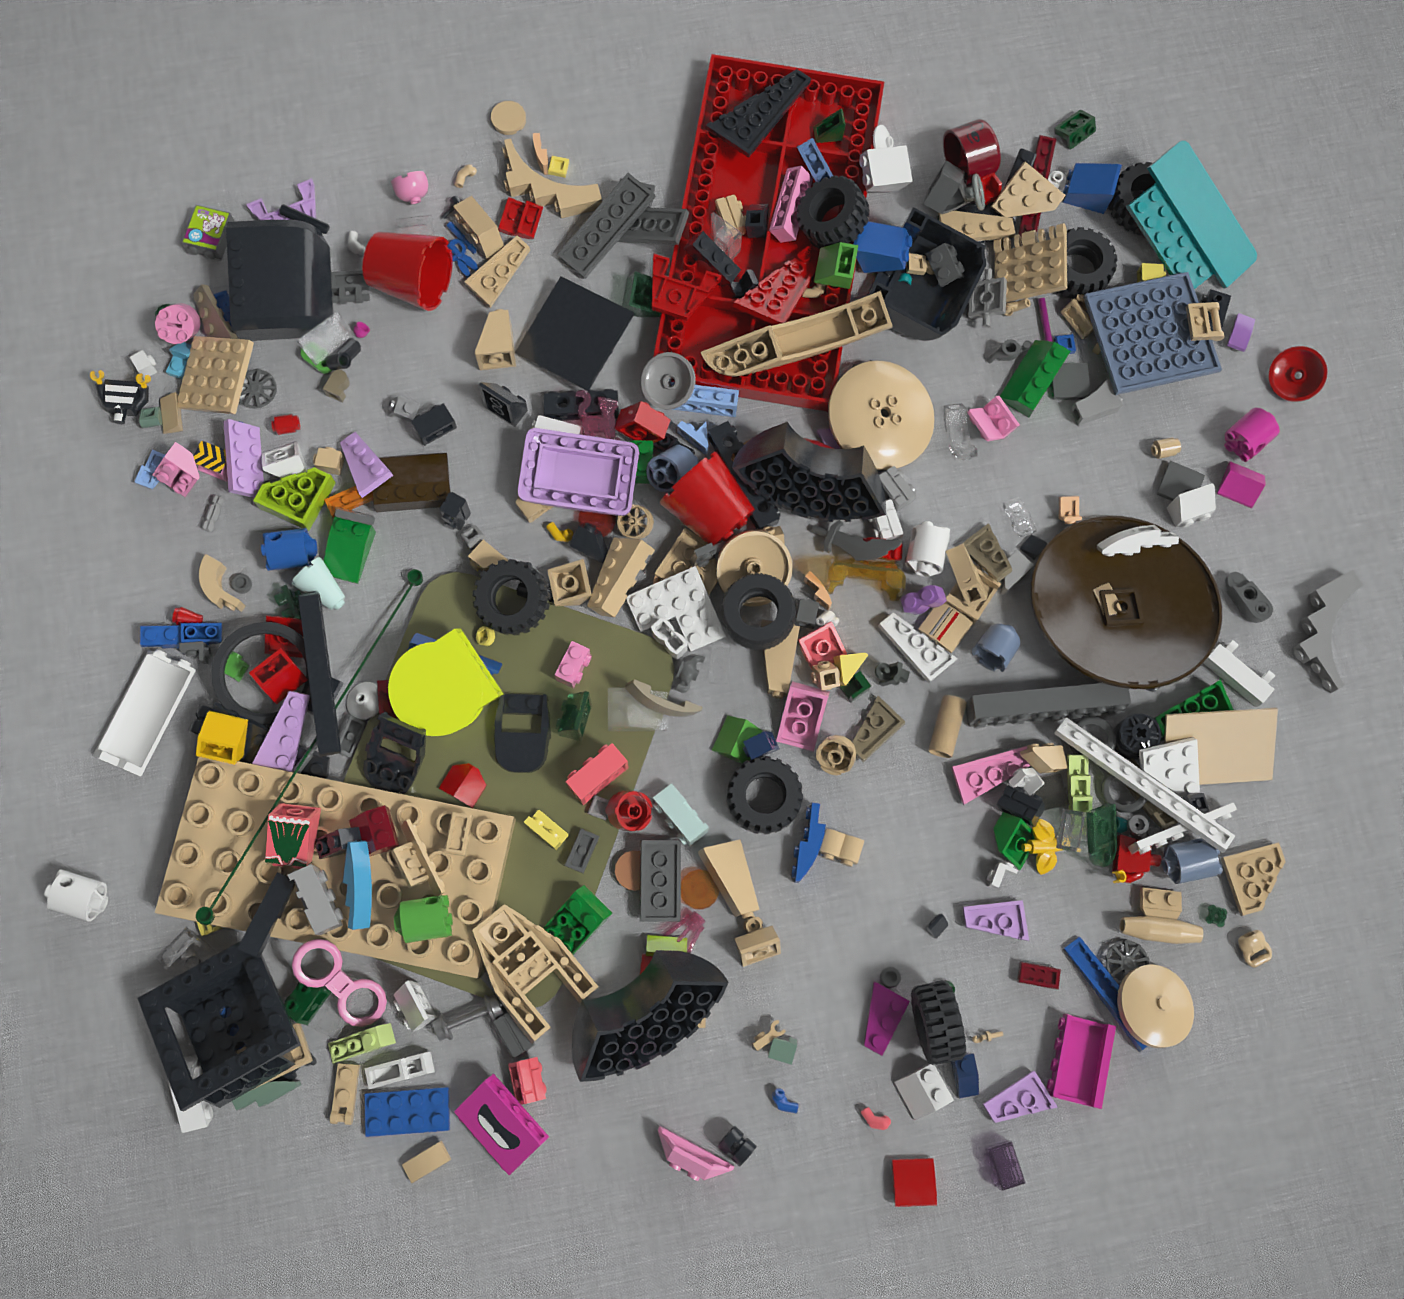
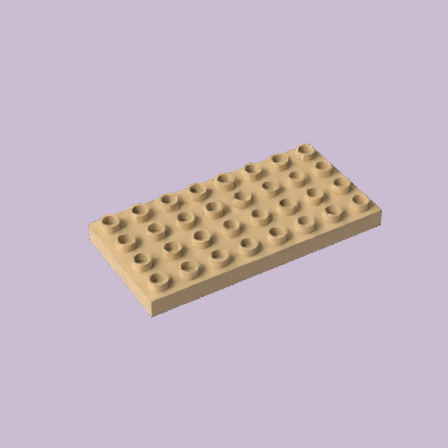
[155,757,516,979]

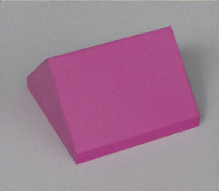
[1217,461,1266,508]

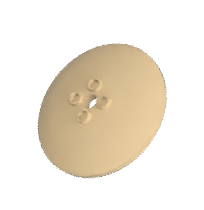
[828,361,934,470]

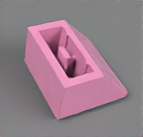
[152,442,200,497]

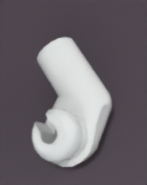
[347,231,365,255]
[816,610,840,627]

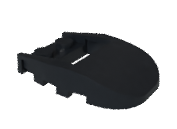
[494,693,551,773]
[364,712,426,794]

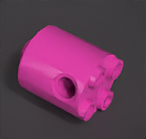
[1224,407,1280,462]

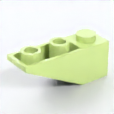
[328,1023,396,1064]

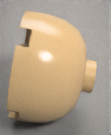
[816,735,856,776]

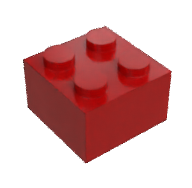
[614,401,671,443]

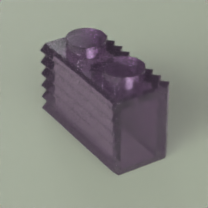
[984,1140,1026,1191]

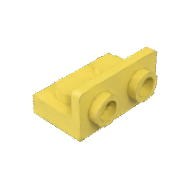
[524,810,569,850]

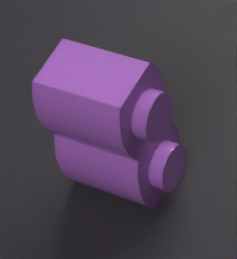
[900,585,947,615]

